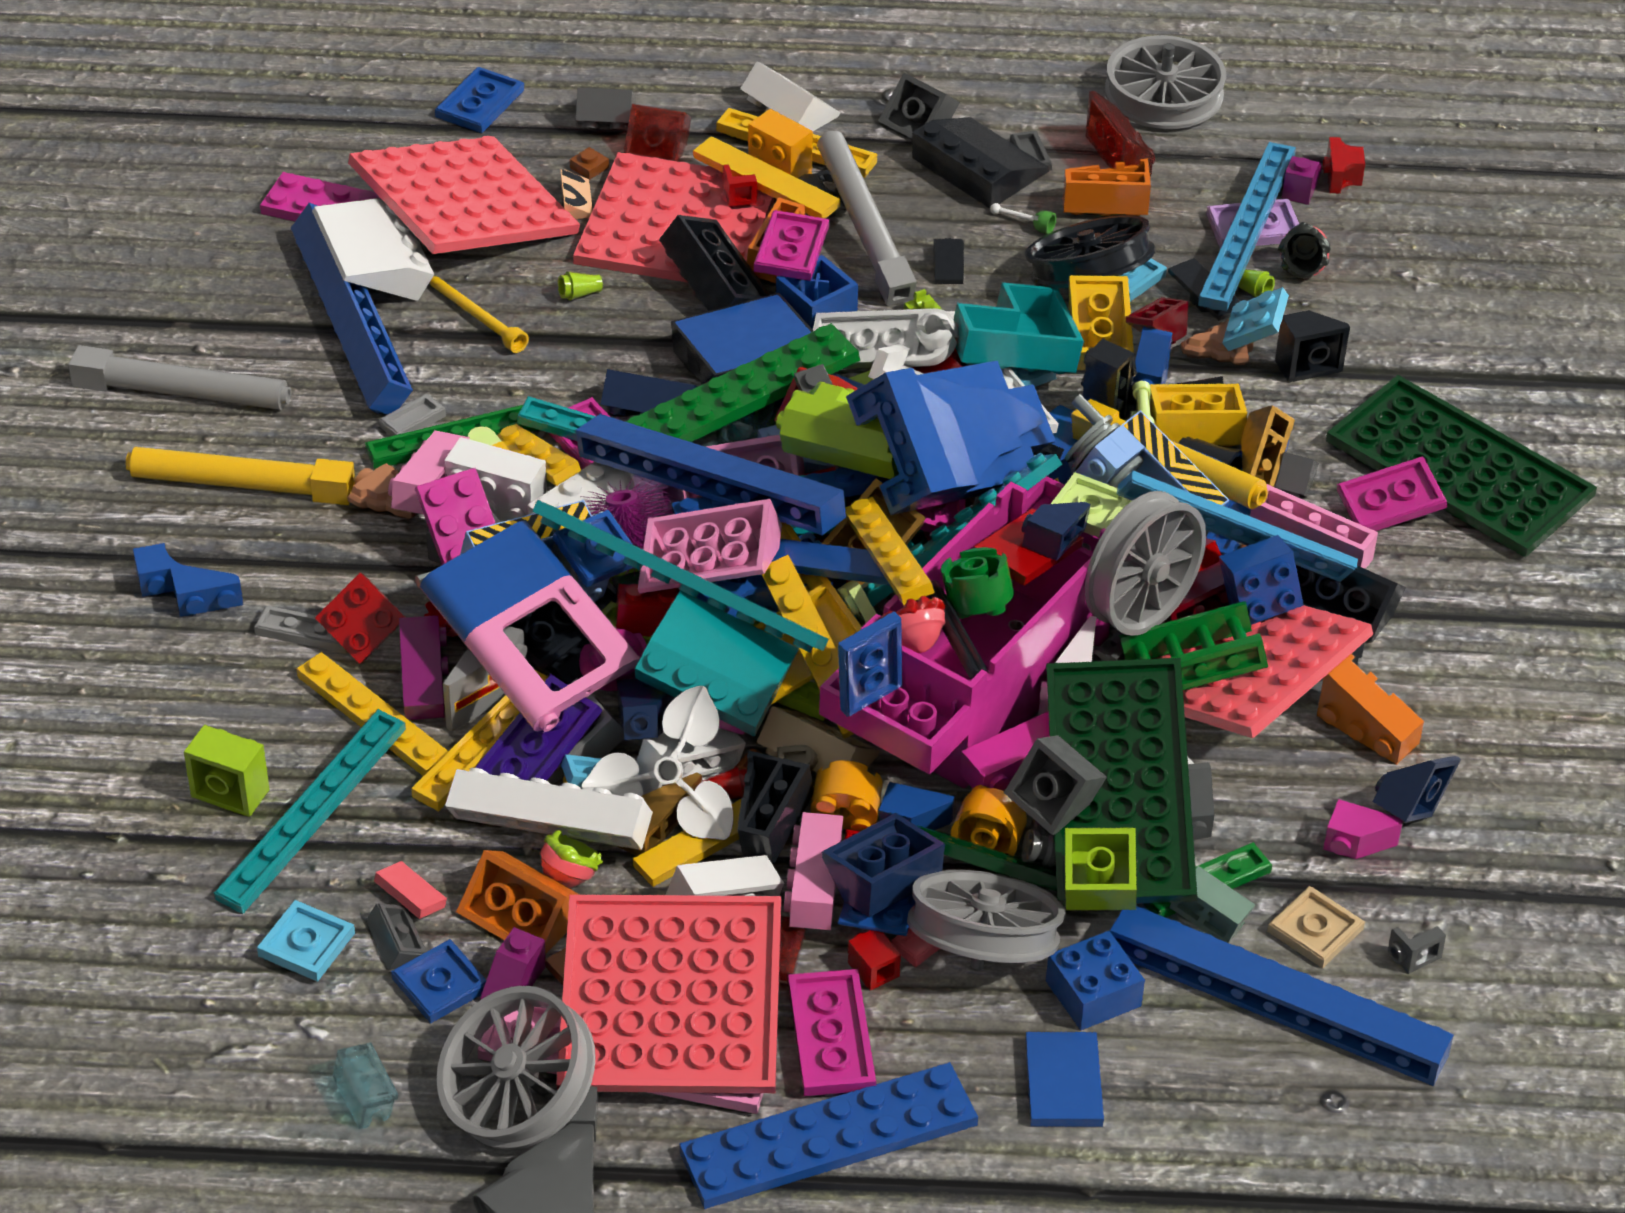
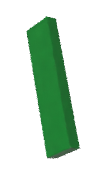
[1143,842,1272,918]

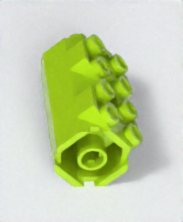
[776,382,899,479]

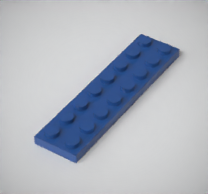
[679,1062,978,1209]

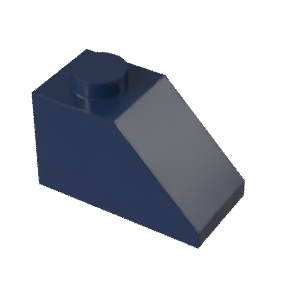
[1021,502,1091,561]

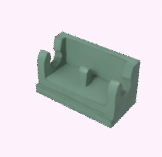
[1169,866,1255,943]

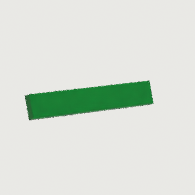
[365,405,538,470]

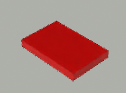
[974,508,1084,586]

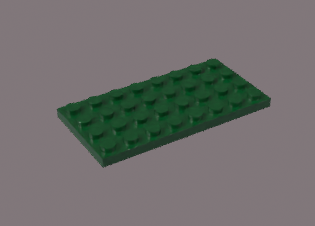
[1326,375,1597,558]
[1046,658,1198,906]

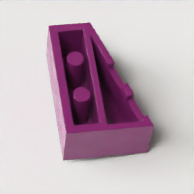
[399,615,449,720]

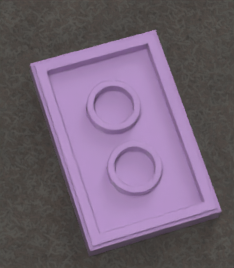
[1206,199,1299,249]

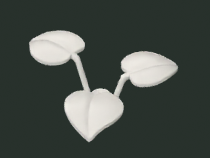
[581,686,733,840]

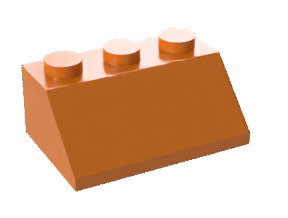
[456,850,580,955]

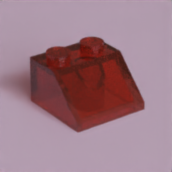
[624,104,692,162]

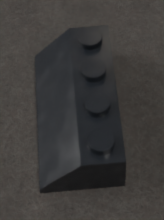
[659,215,769,311]
[1296,565,1406,642]

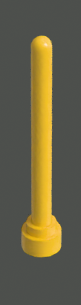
[430,276,529,353]

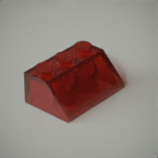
[1085,91,1155,176]

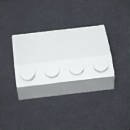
[312,199,434,301]

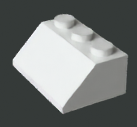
[740,61,841,131]

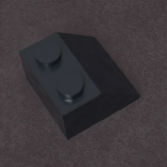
[1275,310,1350,383]

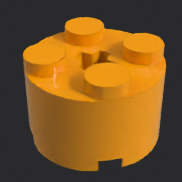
[810,760,883,831]
[951,785,1027,856]

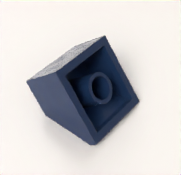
[1372,756,1461,822]

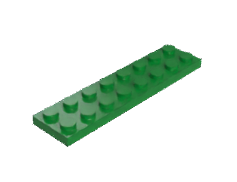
[625,323,860,442]

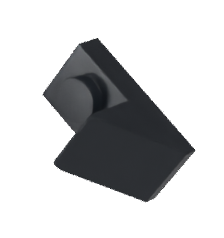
[933,238,964,284]

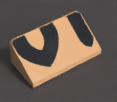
[561,169,593,219]

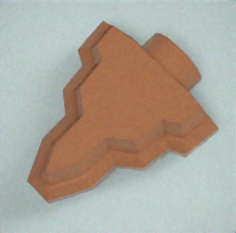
[1180,319,1253,365]
[347,463,418,519]

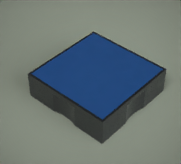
[671,293,813,385]

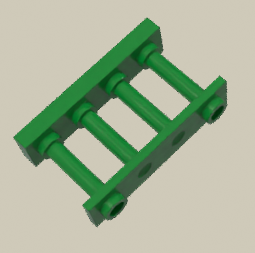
[1119,601,1268,690]

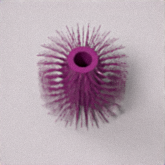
[580,478,672,581]

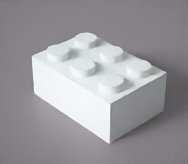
[445,437,547,521]

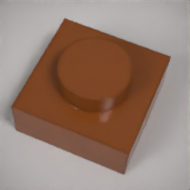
[570,147,609,180]

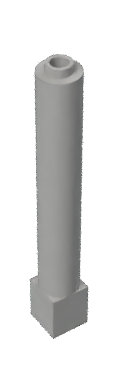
[817,131,917,306]
[68,345,291,410]

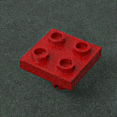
[315,572,406,664]

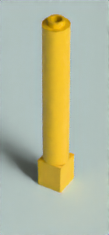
[1071,399,1268,509]
[125,447,355,505]

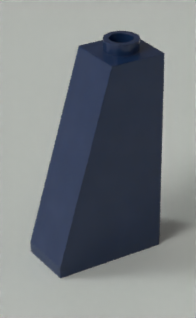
[617,679,675,740]

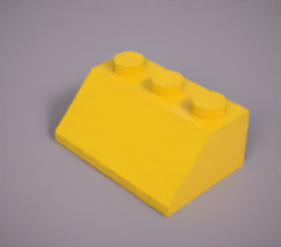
[1150,384,1247,447]

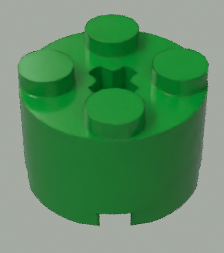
[941,547,1014,619]

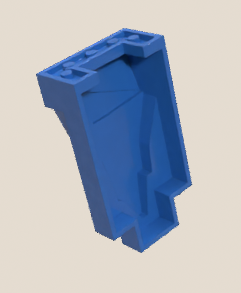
[846,360,1056,515]

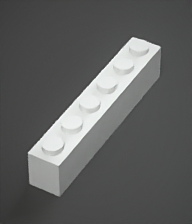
[445,768,653,850]

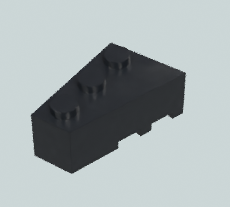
[1081,339,1137,421]
[737,750,814,865]

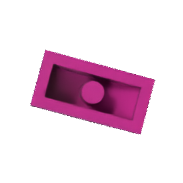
[1323,799,1403,859]

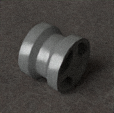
[1021,829,1056,868]

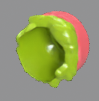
[540,830,603,888]

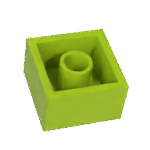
[184,725,270,817]
[1065,828,1136,910]

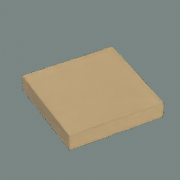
[1267,886,1365,969]

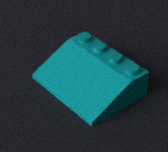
[635,590,799,737]

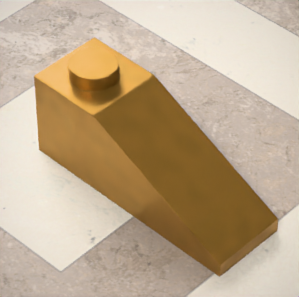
[1241,405,1295,487]
[615,772,702,856]

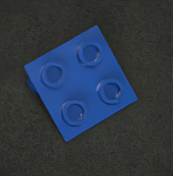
[838,894,915,936]

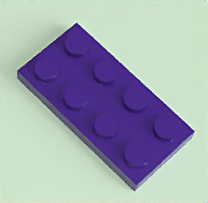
[475,674,602,781]

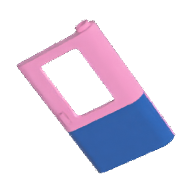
[420,521,640,732]

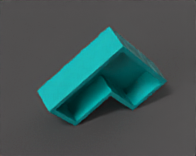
[953,282,1084,374]

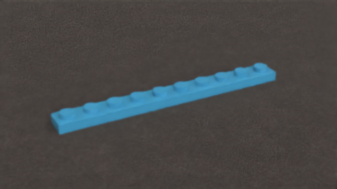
[1198,142,1296,312]

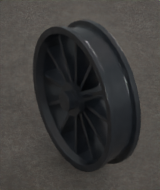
[1025,215,1156,289]

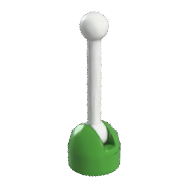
[990,203,1056,234]

